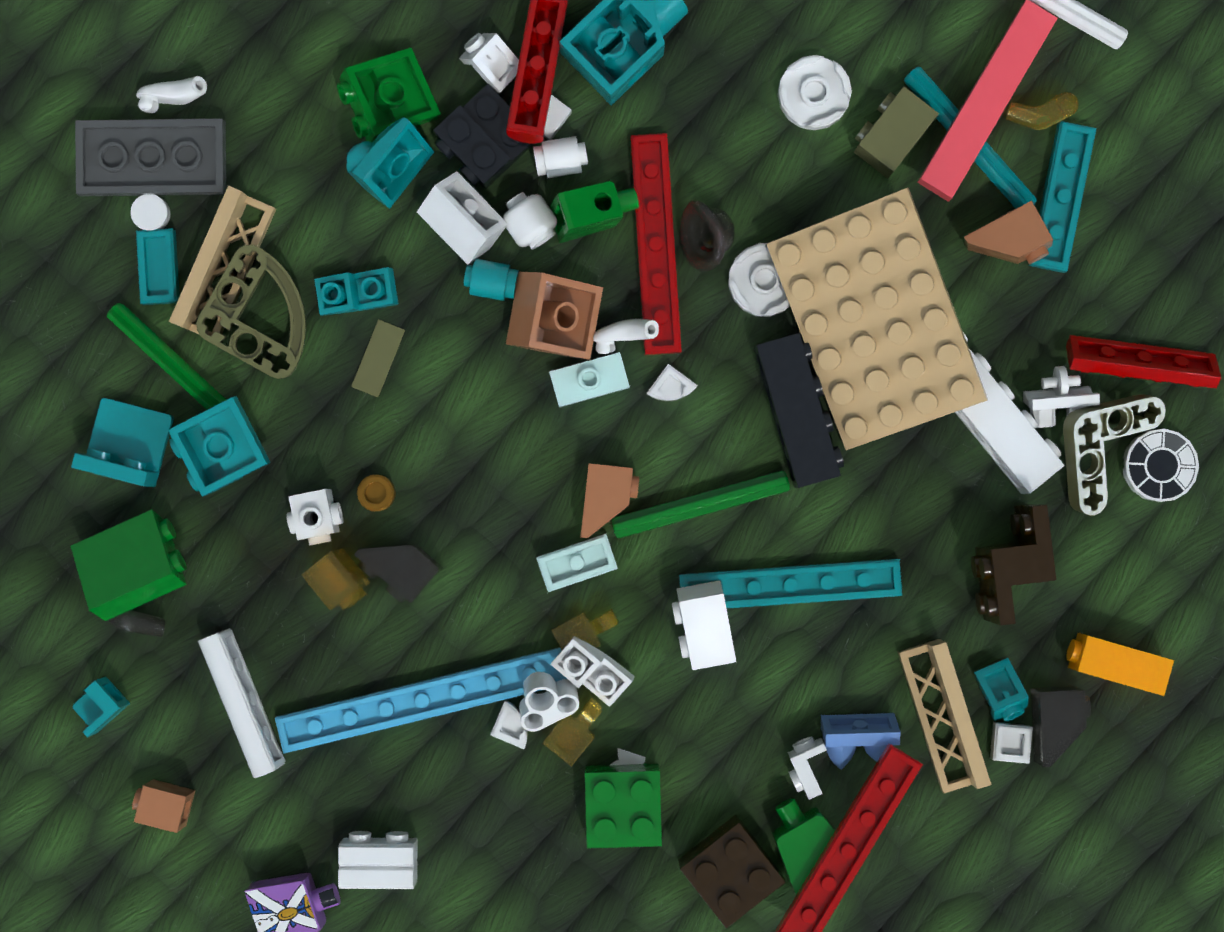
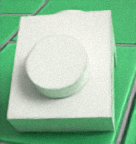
[788,736,827,800]

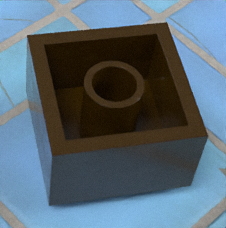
[678,815,785,929]

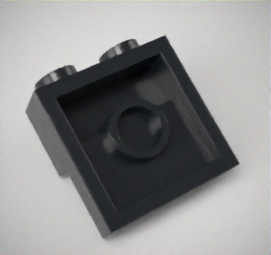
[433,84,534,189]

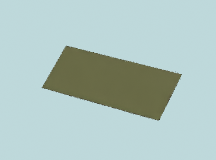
[351,319,405,397]

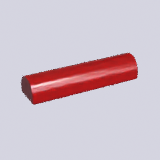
[506,0,568,144]

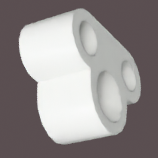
[519,672,579,732]

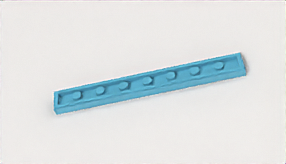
[275,647,567,754]

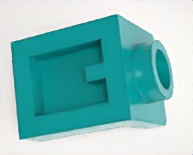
[974,658,1029,721]

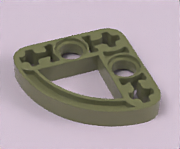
[196,245,306,379]

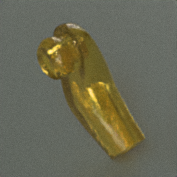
[1006,92,1078,130]

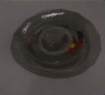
[679,201,735,272]

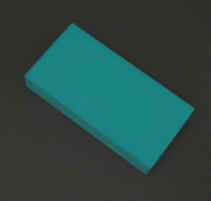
[136,228,180,305]

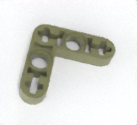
[1063,394,1166,516]

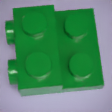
[337,48,441,143]

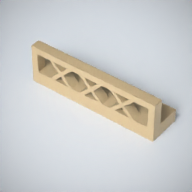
[169,186,276,336]
[897,639,991,794]

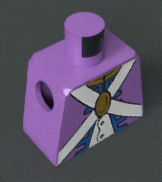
[244,873,341,932]

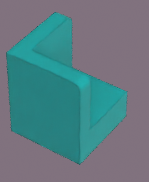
[73,676,130,738]

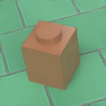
[132,779,196,833]

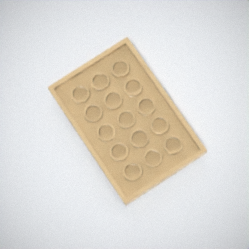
[766,187,988,450]

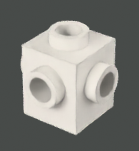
[287,489,343,546]

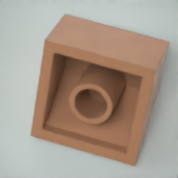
[506,272,603,360]

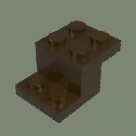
[971,504,1056,625]

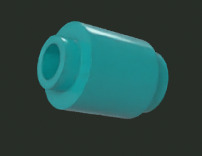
[464,259,519,301]

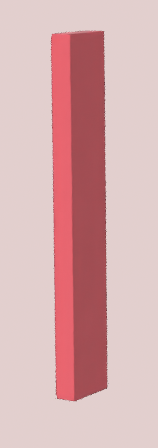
[917,0,1058,202]

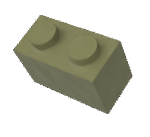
[854,87,939,179]

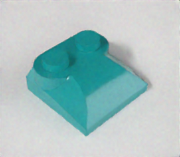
[346,117,434,209]

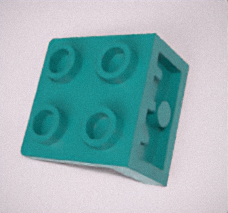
[71,398,174,487]

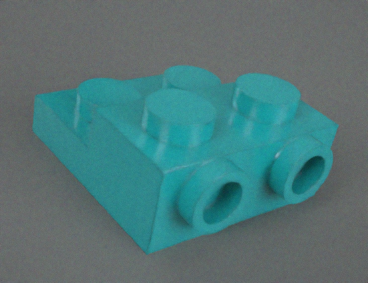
[168,396,271,497]

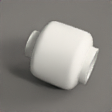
[503,192,557,250]

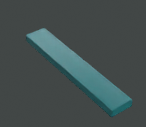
[679,559,902,608]

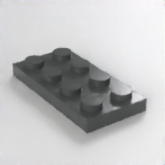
[75,119,226,196]

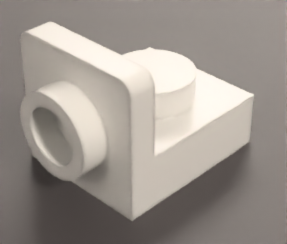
[459,33,519,92]

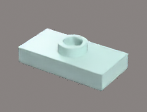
[549,352,630,408]
[536,534,618,592]

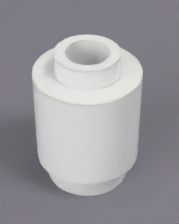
[533,136,588,178]

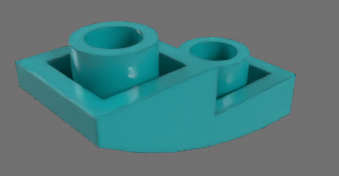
[314,267,398,316]

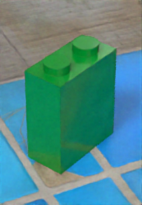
[70,509,187,621]

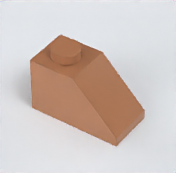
[964,201,1053,264]
[581,463,639,538]

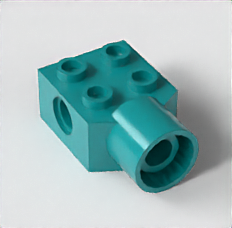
[559,0,688,105]

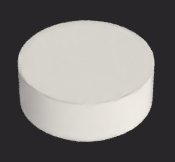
[131,194,171,231]

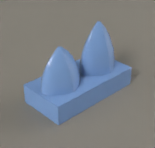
[821,713,901,770]

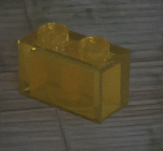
[302,549,370,610]

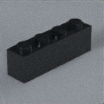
[754,333,844,488]

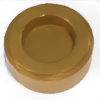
[357,475,396,511]

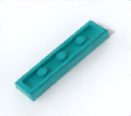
[1028,121,1097,273]

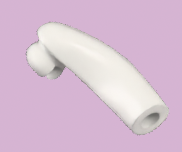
[136,76,207,113]
[593,319,659,354]

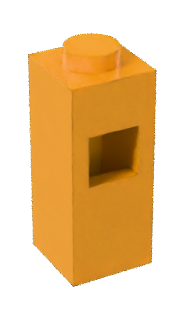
[1066,633,1174,696]

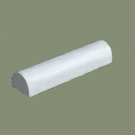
[198,628,286,778]

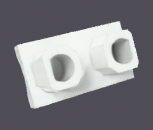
[1023,366,1100,428]

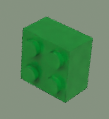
[585,764,662,848]

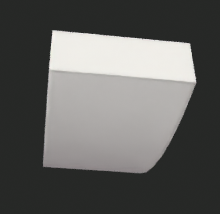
[550,636,635,707]

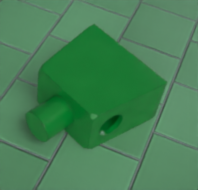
[549,181,639,244]
[772,798,836,895]

